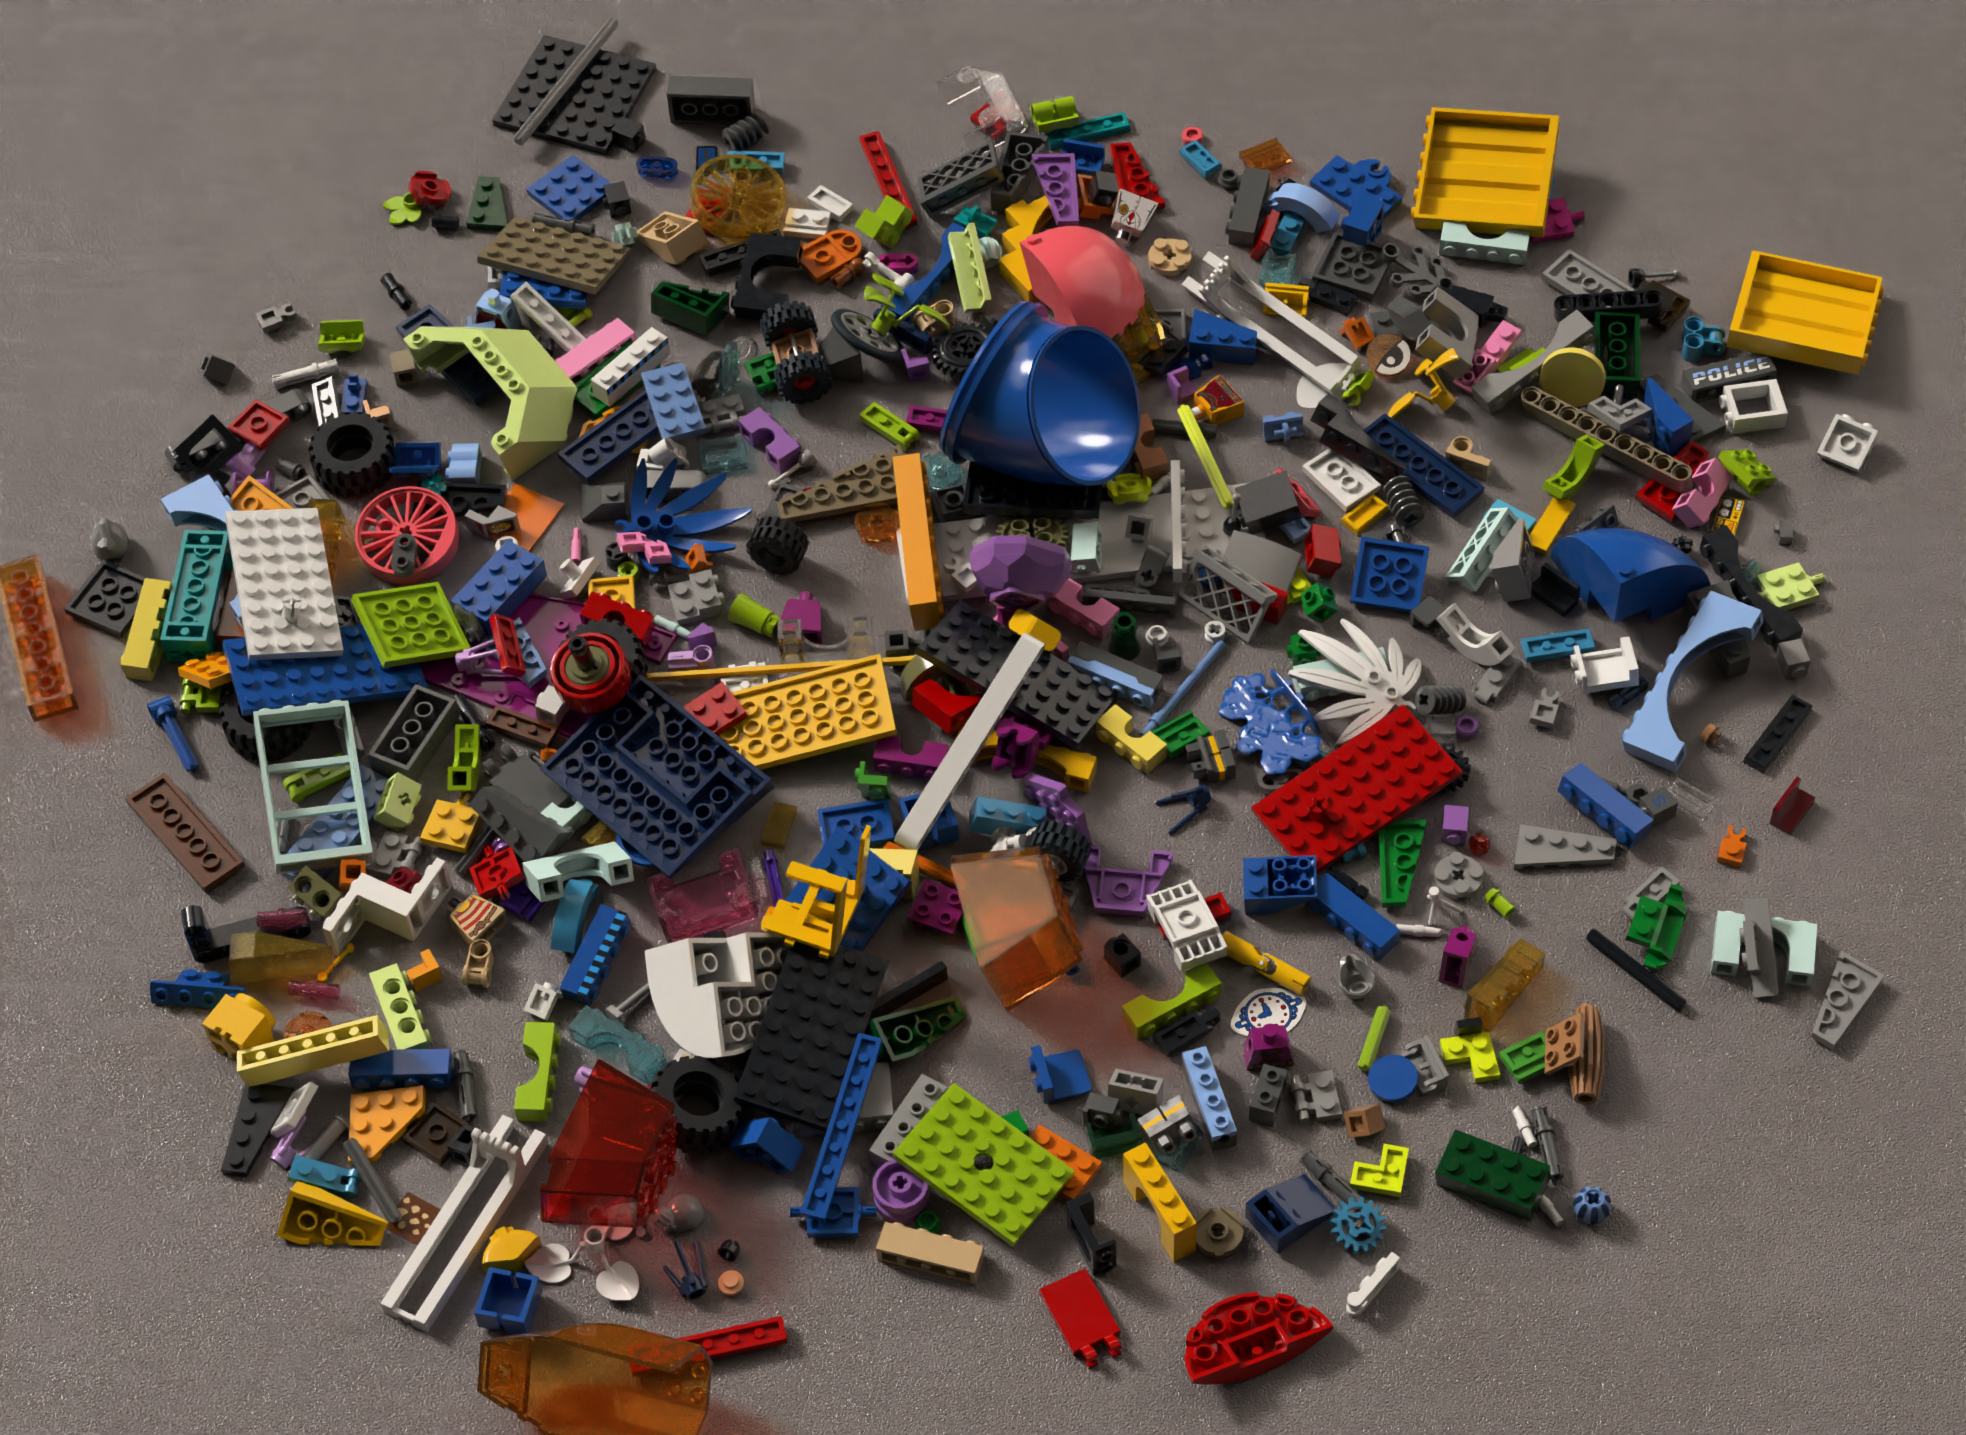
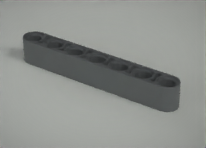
[164,389,312,473]

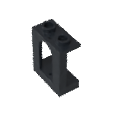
[172,414,244,477]
[1066,1192,1116,1276]

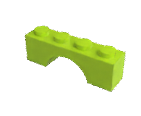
[1122,963,1221,1040]
[514,1022,561,1122]

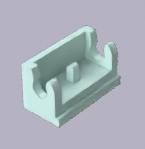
[1071,522,1103,572]

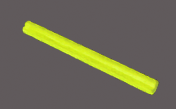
[1177,404,1234,510]

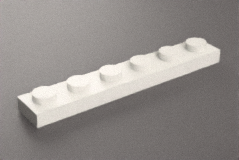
[1171,460,1187,583]

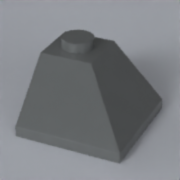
[818,327,863,383]
[582,481,627,522]

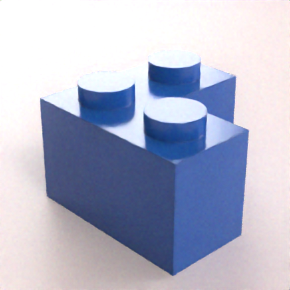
[1341,194,1384,246]
[728,1117,804,1174]

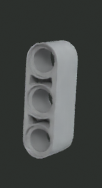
[645,470,706,500]

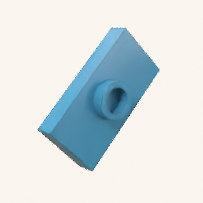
[1179,140,1222,179]

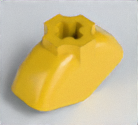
[1009,608,1061,651]
[482,1226,542,1273]

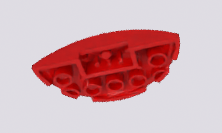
[1184,1292,1333,1385]

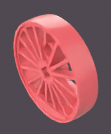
[355,486,459,585]

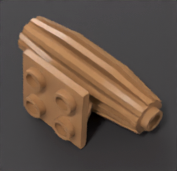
[1545,1003,1605,1105]

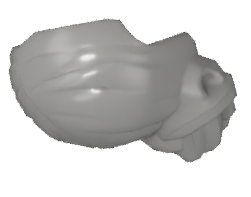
[1339,954,1376,999]
[654,1194,705,1233]

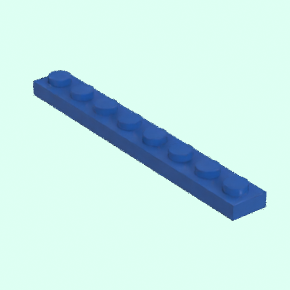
[800,1033,883,1223]

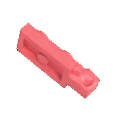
[1273,468,1321,518]

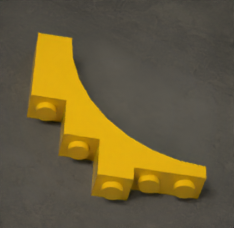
[999,196,1053,302]

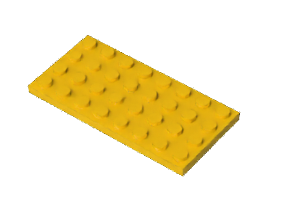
[719,654,897,770]

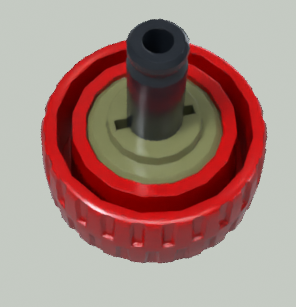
[550,632,631,713]

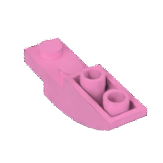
[1453,320,1522,394]

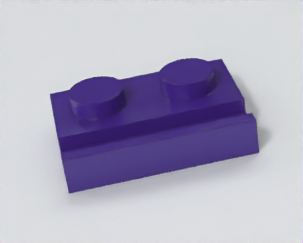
[500,872,546,923]

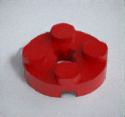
[408,170,451,207]

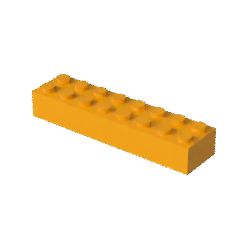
[893,453,945,631]

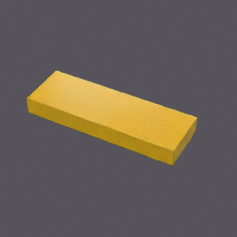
[1529,498,1576,555]

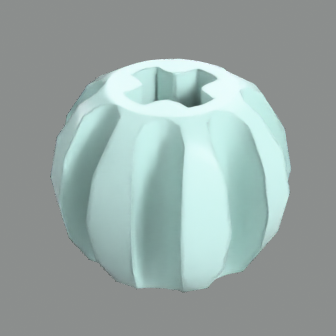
[978,237,1002,269]

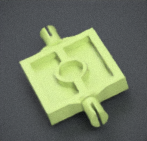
[1756,562,1826,610]

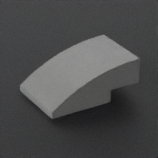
[1223,530,1303,592]

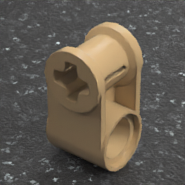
[912,300,955,337]
[462,939,494,988]

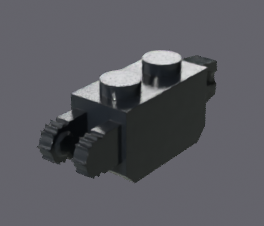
[1432,285,1508,328]

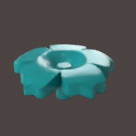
[421,475,447,496]

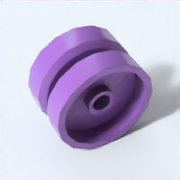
[873,1160,930,1225]

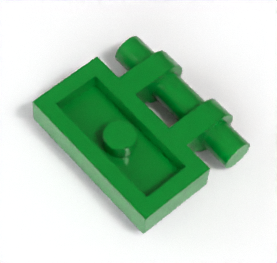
[744,352,777,394]

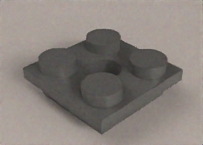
[929,483,979,523]

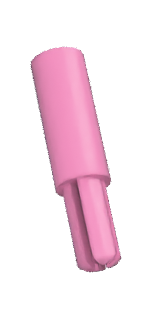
[571,527,582,565]

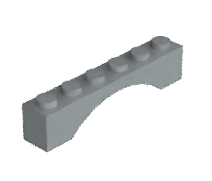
[1471,310,1596,415]

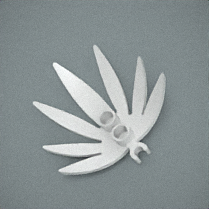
[1288,619,1421,747]

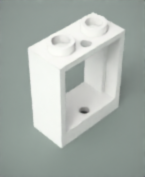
[1719,379,1788,434]

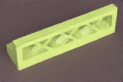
[948,223,992,313]

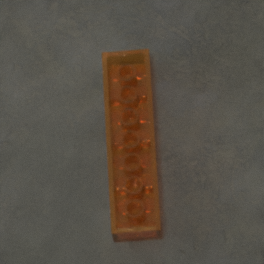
[0,554,79,722]

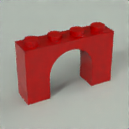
[913,679,984,735]

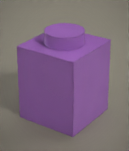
[1441,805,1469,844]

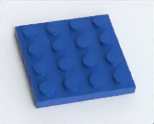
[785,826,912,952]

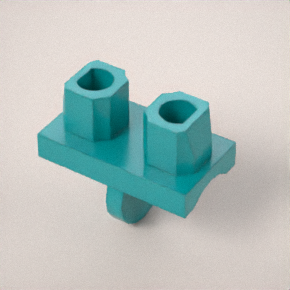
[953,205,997,239]

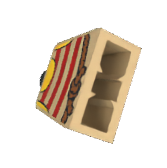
[447,894,508,947]

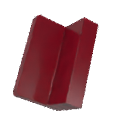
[1770,776,1816,835]

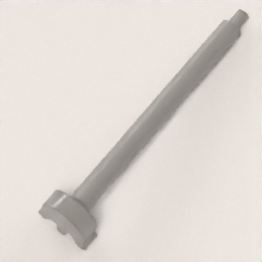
[604,983,650,1031]

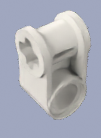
[648,437,690,470]

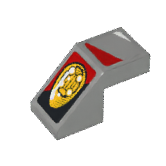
[465,505,520,538]

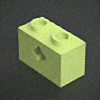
[373,772,422,832]

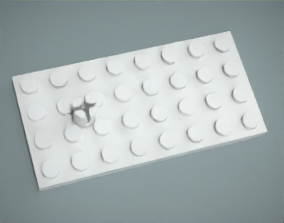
[225,508,343,661]

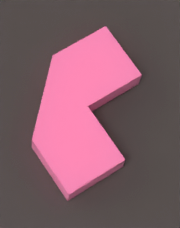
[616,532,672,564]

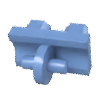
[1262,411,1304,442]

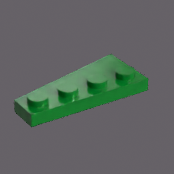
[1379,820,1427,908]

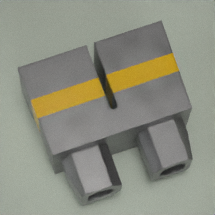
[1138,1095,1198,1155]

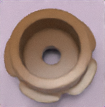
[1700,723,1721,744]

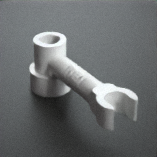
[862,252,915,289]

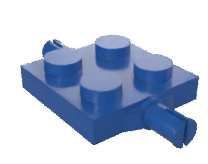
[790,1187,877,1238]

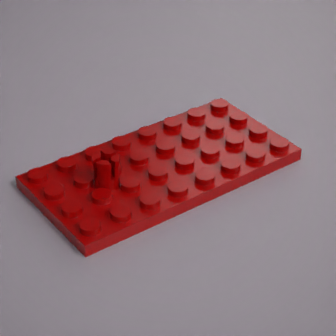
[1251,704,1462,874]

